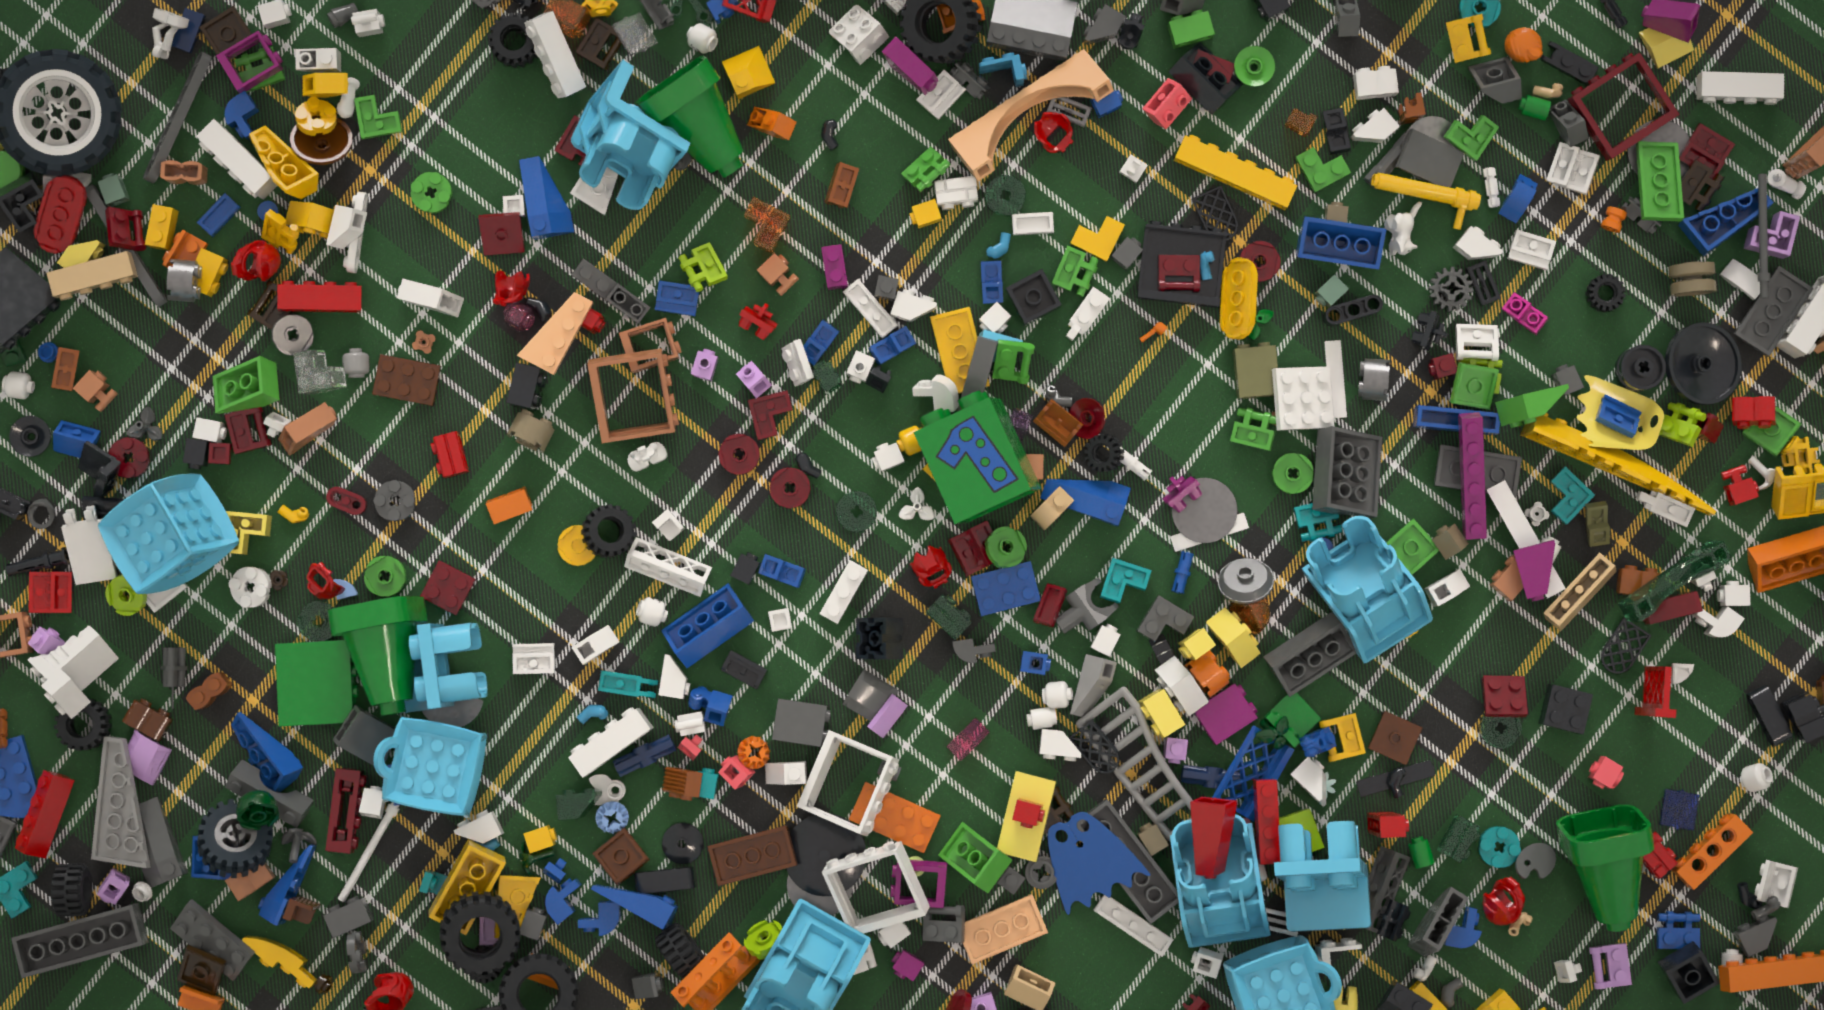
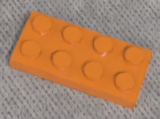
[849,782,941,853]

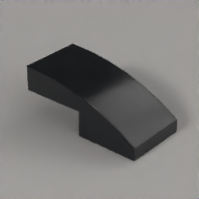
[1322,108,1351,155]

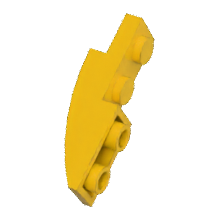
[242,936,317,988]

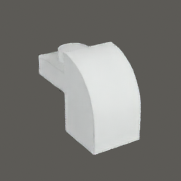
[912,375,959,412]
[1692,606,1745,637]

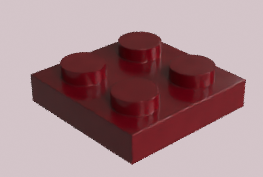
[420,560,476,616]
[1482,675,1528,717]

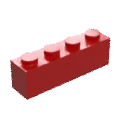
[277,281,361,313]
[15,770,75,859]
[1253,779,1280,865]
[1367,811,1409,838]

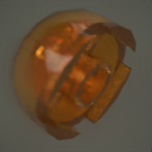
[1230,598,1271,634]

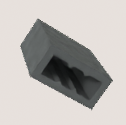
[772,698,831,747]
[333,705,396,766]

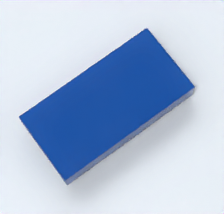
[197,193,241,237]

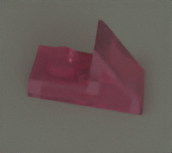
[946,717,990,761]

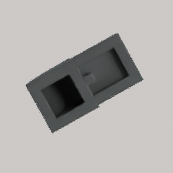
[952,638,996,663]

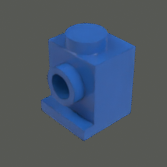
[706,0,739,25]
[1090,90,1123,118]
[1020,651,1051,675]

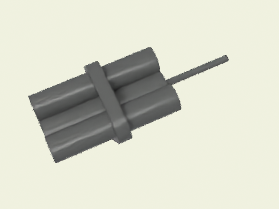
[161,648,188,709]

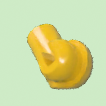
[278,505,309,523]

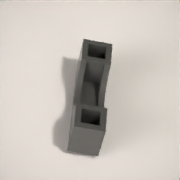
[225,760,314,828]

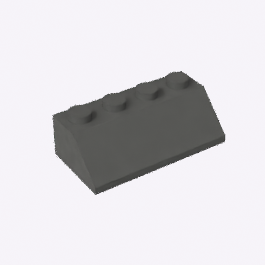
[1263,612,1356,697]

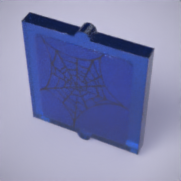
[1659,789,1699,830]

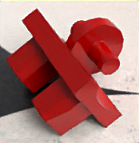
[738,303,778,340]

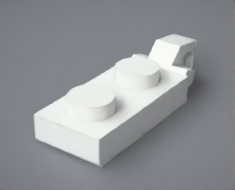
[1066,287,1110,341]
[1635,491,1695,527]

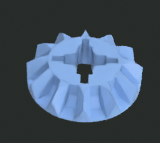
[595,801,629,834]

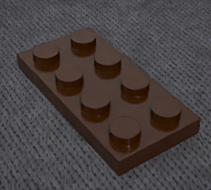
[707,825,798,886]

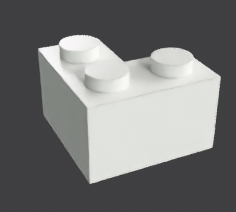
[1155,656,1209,716]

